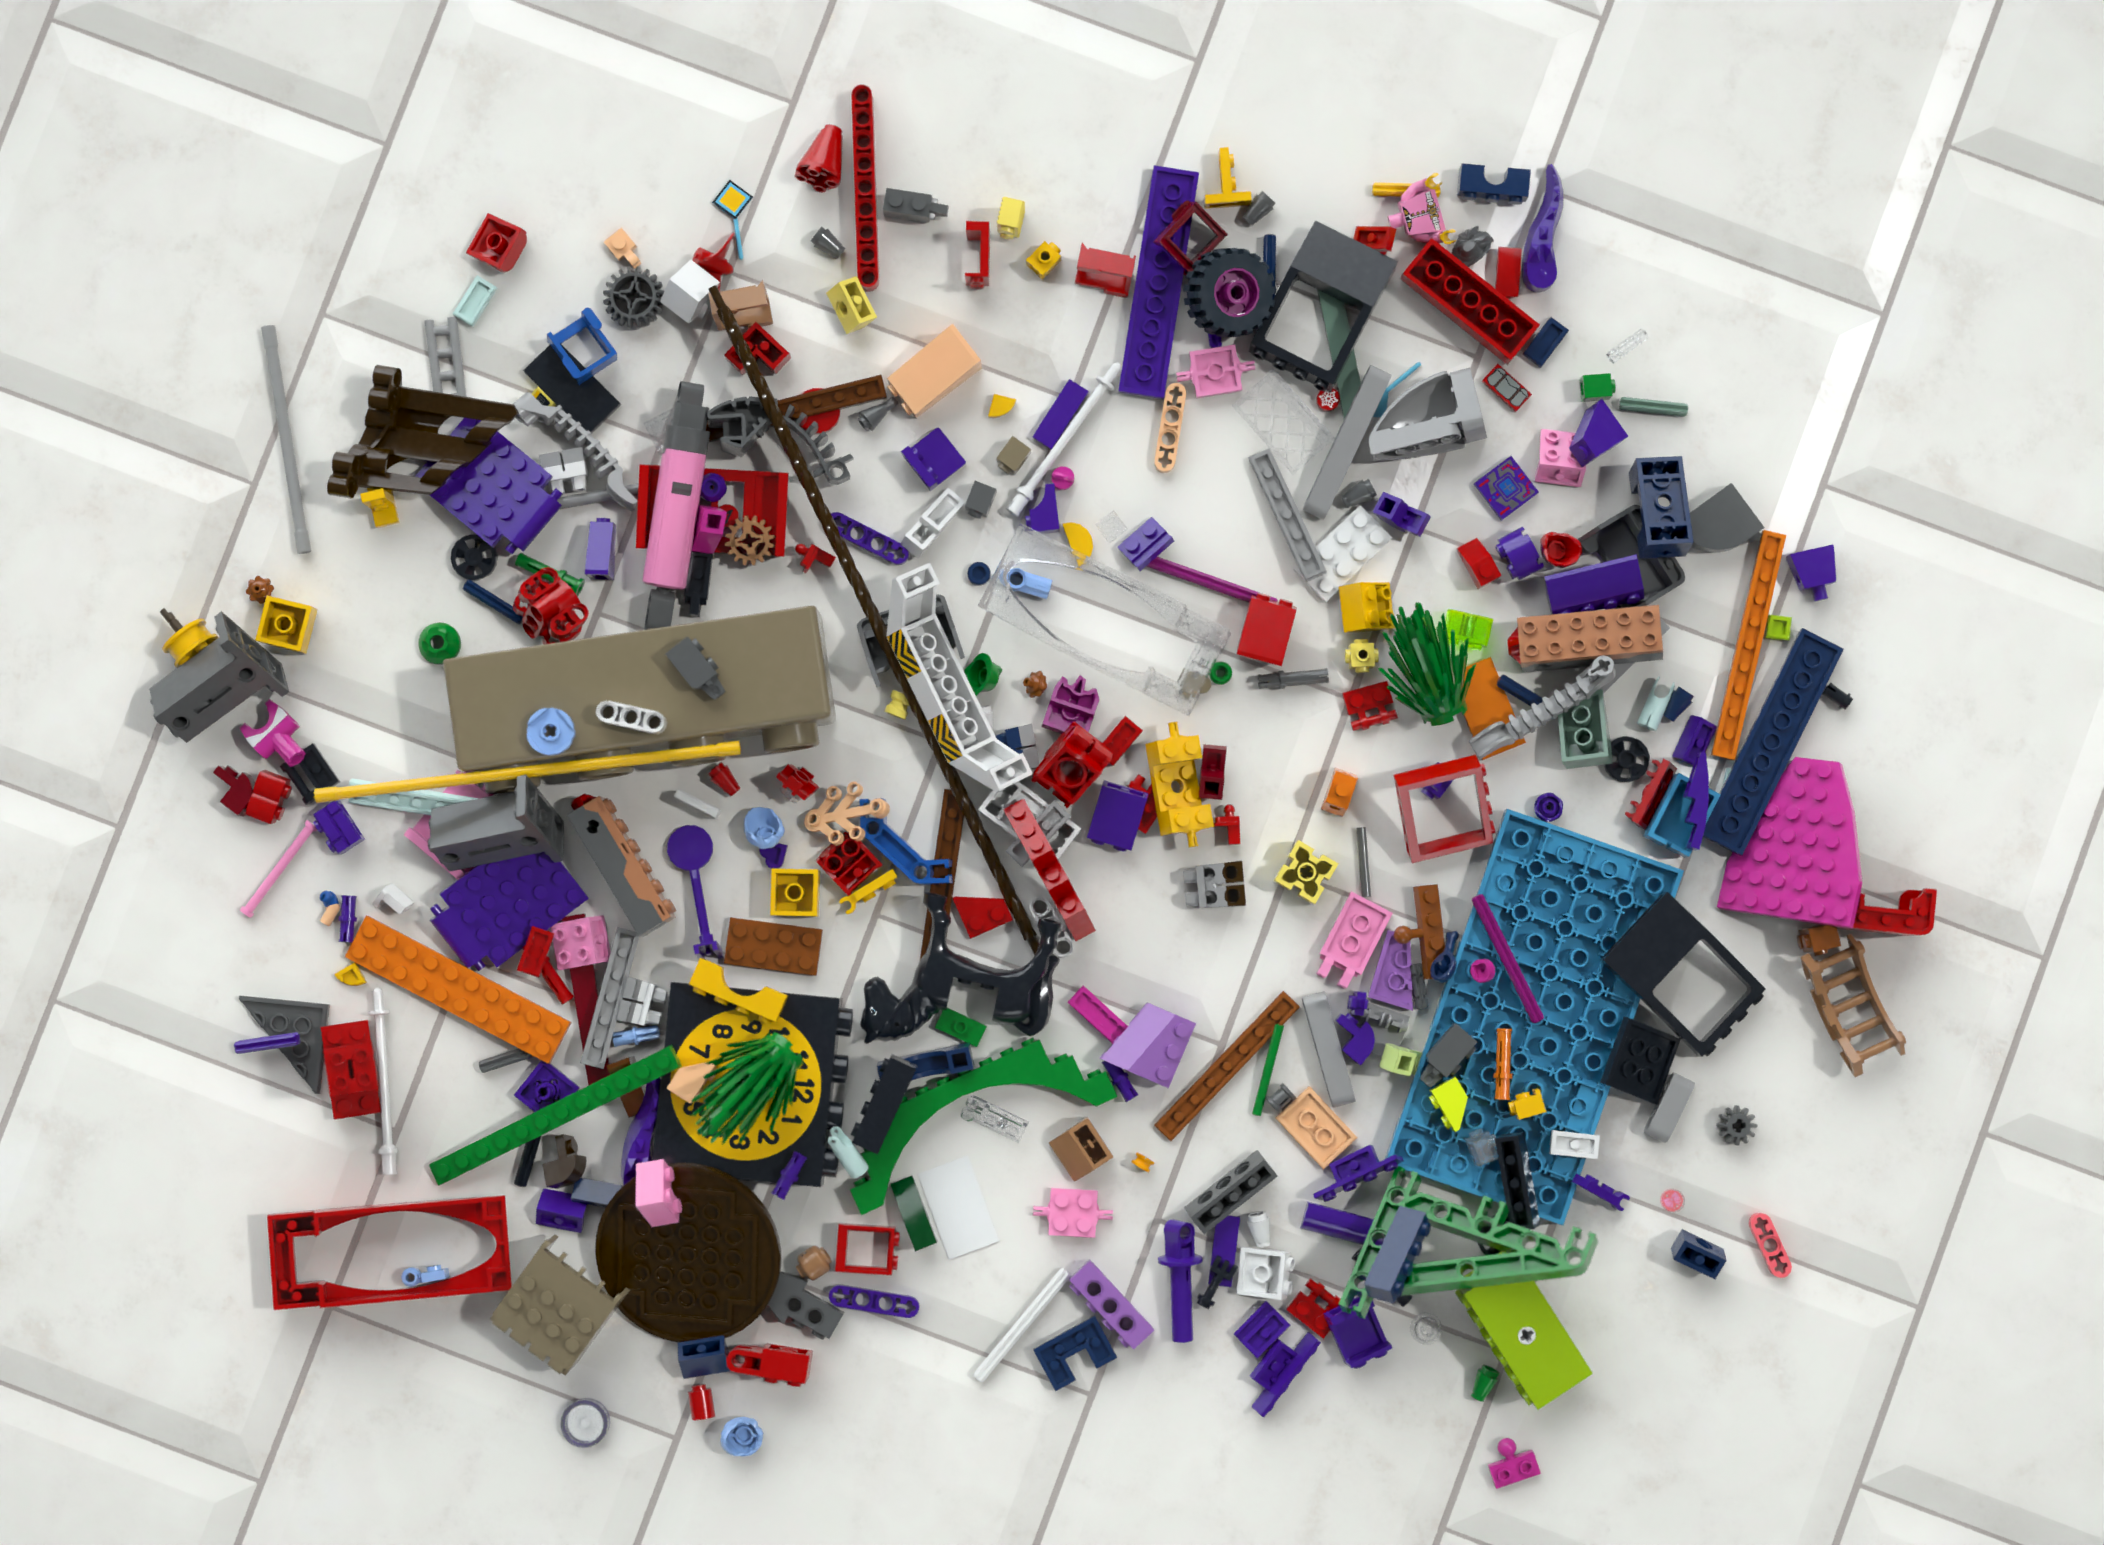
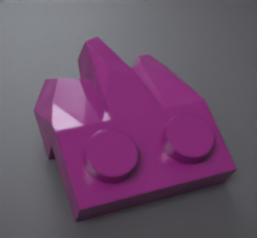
[1042,675,1099,734]

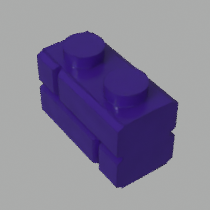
[313,800,365,854]

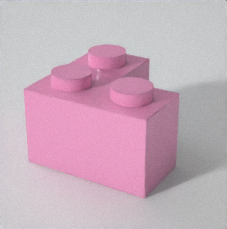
[636,1159,682,1227]

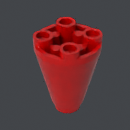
[795,124,843,193]

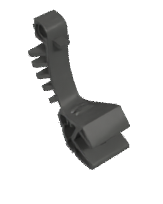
[707,396,854,485]

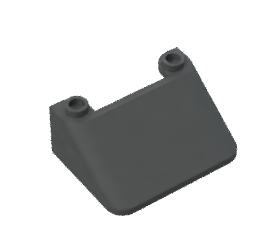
[1578,505,1685,608]

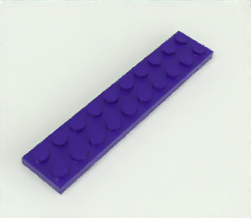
[1118,165,1199,399]

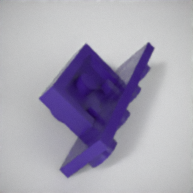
[1313,1145,1404,1202]
[1250,1332,1321,1417]

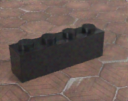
[850,1054,917,1154]
[1495,1132,1540,1230]

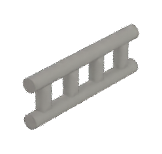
[425,317,467,397]

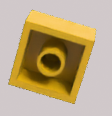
[255,595,318,654]
[770,868,820,917]

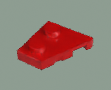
[953,896,1013,939]

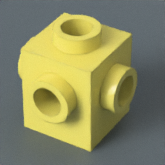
[1345,639,1379,673]

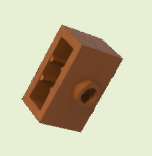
[1797,924,1841,956]

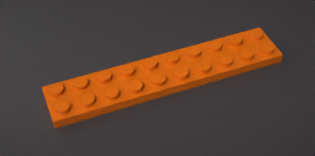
[345,915,572,1064]

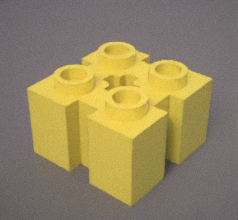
[1273,840,1339,905]

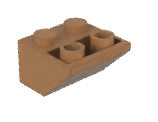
[1048,1117,1113,1182]

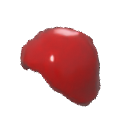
[1540,532,1582,568]

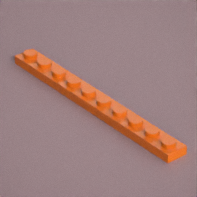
[1711,530,1786,761]

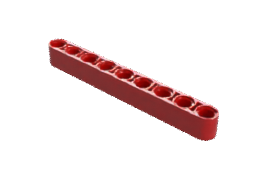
[851,84,879,292]

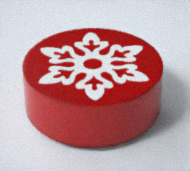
[1316,388,1340,411]

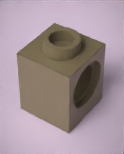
[996,436,1032,475]

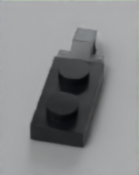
[684,551,713,617]

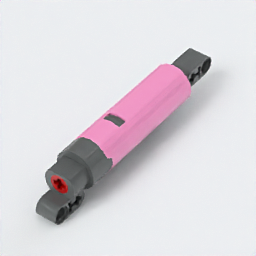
[642,381,710,630]

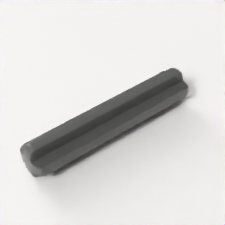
[479,1048,534,1073]

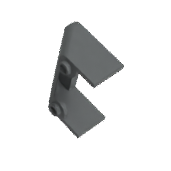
[857,594,965,687]

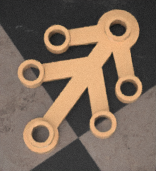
[804,781,890,846]

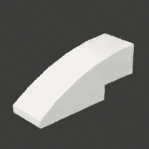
[901,488,965,559]

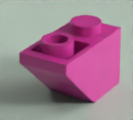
[692,505,727,554]

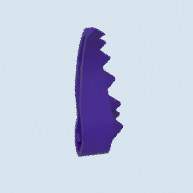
[1522,164,1564,293]
[621,1077,661,1185]

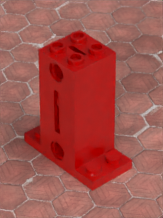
[321,1020,381,1120]

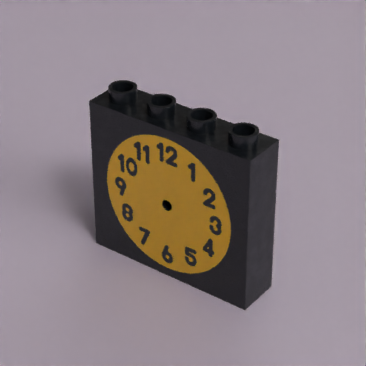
[652,982,853,1187]

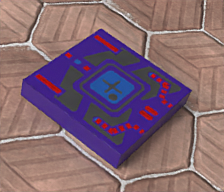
[1474,456,1539,521]

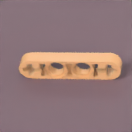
[1154,383,1186,473]

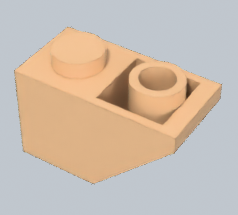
[667,1062,717,1104]

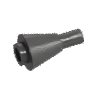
[858,397,898,431]

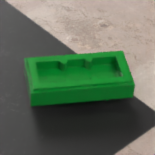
[935,1008,987,1047]

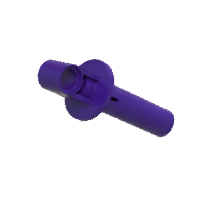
[1158,1219,1203,1343]

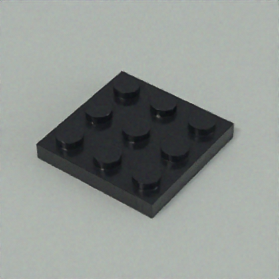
[1600,1016,1681,1105]

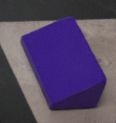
[1672,715,1717,766]

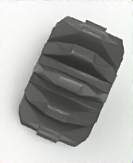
[1716,1105,1757,1146]

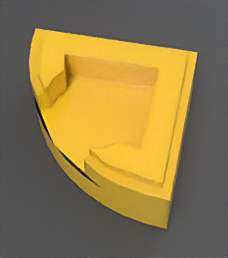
[988,394,1016,418]
[334,962,367,986]

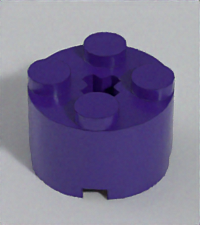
[1495,526,1544,581]

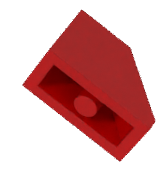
[1456,538,1502,589]

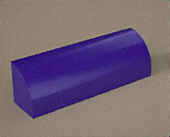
[1300,1201,1384,1246]

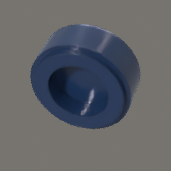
[967,562,991,586]

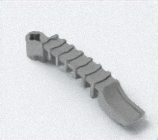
[513,392,638,511]

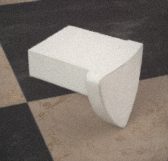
[373,884,414,915]

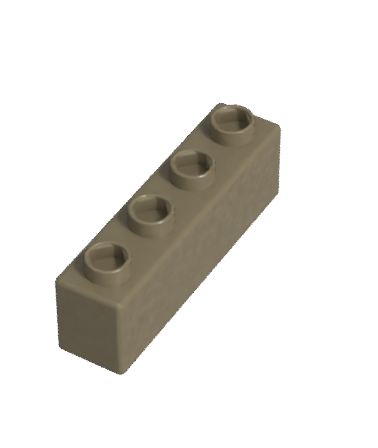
[443,606,836,794]

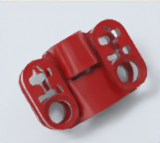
[513,567,589,645]

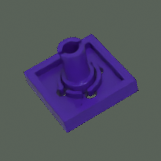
[514,1060,580,1112]

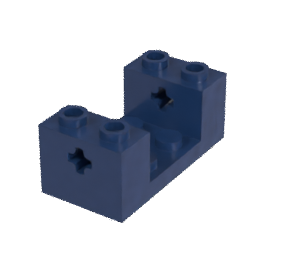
[1629,456,1694,559]

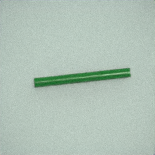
[1252,1024,1284,1116]

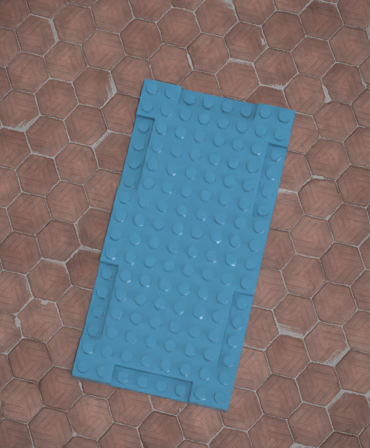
[1385,809,1684,1225]

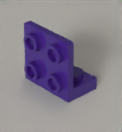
[901,427,966,491]

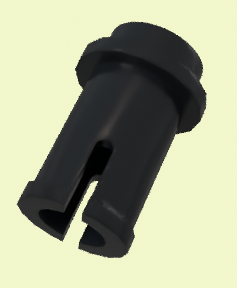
[1822,682,1853,710]

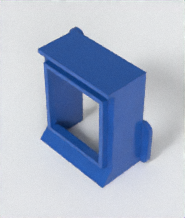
[547,308,617,385]

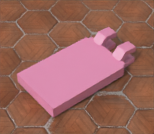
[1316,891,1393,989]

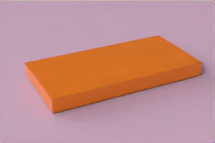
[1463,657,1526,760]

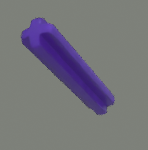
[234,1032,301,1054]

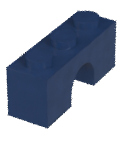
[1457,163,1531,205]

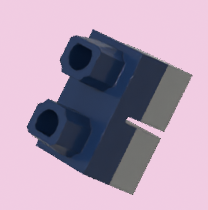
[996,724,1039,770]

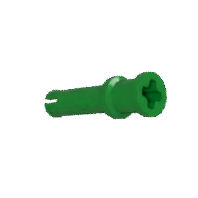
[515,553,585,596]

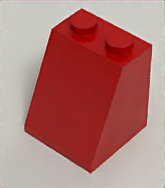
[1236,593,1297,666]

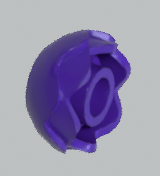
[700,473,727,502]
[1534,792,1563,822]

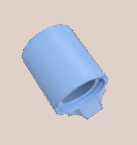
[1006,568,1053,600]

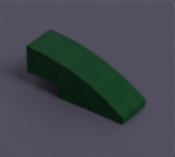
[891,1176,938,1252]

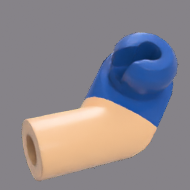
[320,891,340,926]

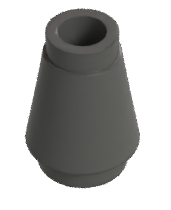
[1243,191,1275,226]
[811,226,846,259]
[1341,479,1377,508]

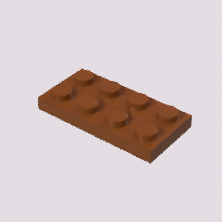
[724,917,823,976]

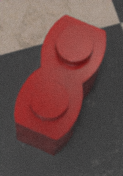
[245,770,292,824]

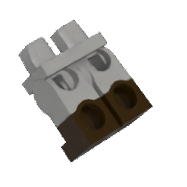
[1183,861,1246,908]

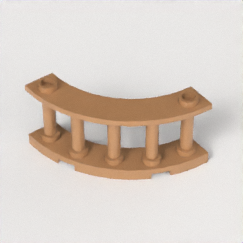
[1800,934,1906,1077]

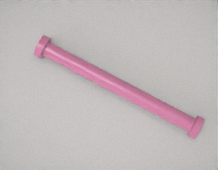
[240,820,317,918]

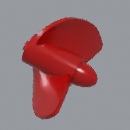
[693,232,735,292]

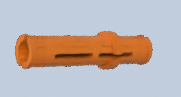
[1493,1029,1512,1100]

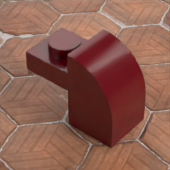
[1199,744,1227,800]
[213,765,255,817]

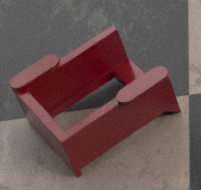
[1153,201,1228,276]

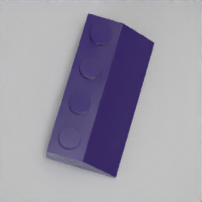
[1544,555,1644,615]

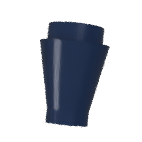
[1663,686,1694,722]

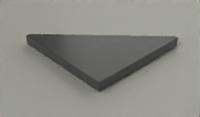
[239,995,330,1094]

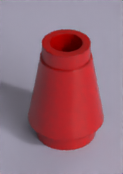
[707,762,741,797]

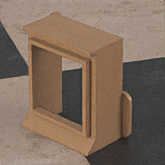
[708,280,773,331]

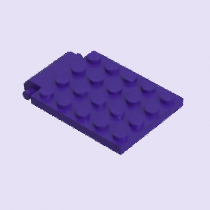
[415,418,563,554]
[430,852,589,971]

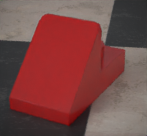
[1353,226,1397,255]

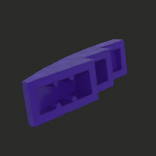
[1683,751,1709,851]

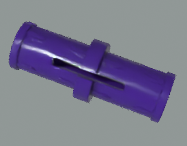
[338,895,357,942]
[1102,1061,1139,1102]
[771,1151,807,1200]

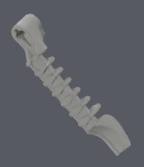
[1469,656,1616,760]

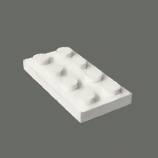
[1294,505,1392,603]

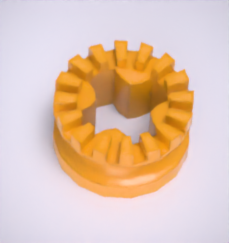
[1131,1152,1155,1173]

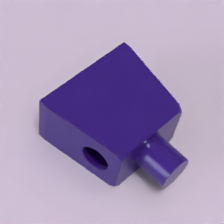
[1786,544,1836,602]

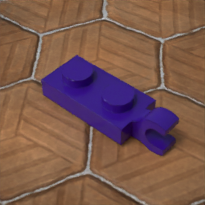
[1347,991,1369,1016]
[1572,1174,1630,1211]

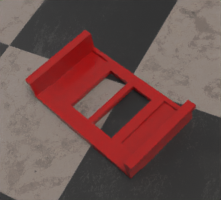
[636,464,789,557]

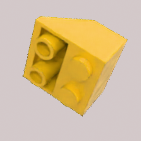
[1339,582,1395,633]

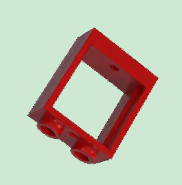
[835,1223,900,1275]

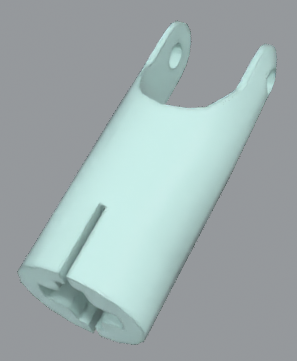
[1637,677,1675,731]
[828,1127,868,1178]

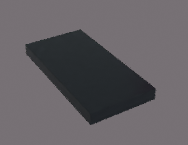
[523,344,622,434]

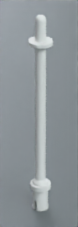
[1006,363,1121,517]
[369,988,398,1175]

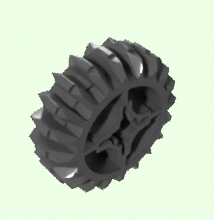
[603,266,664,329]

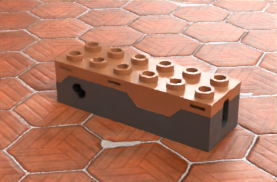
[1507,605,1663,672]
[567,794,676,937]

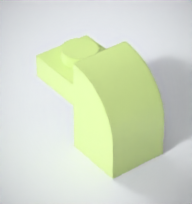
[1379,1043,1422,1076]

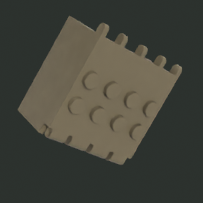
[490,1234,630,1376]

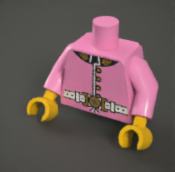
[1388,173,1456,244]

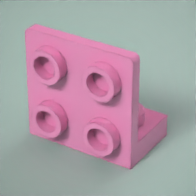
[1535,429,1586,487]
[551,915,610,970]

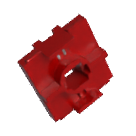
[776,764,819,801]

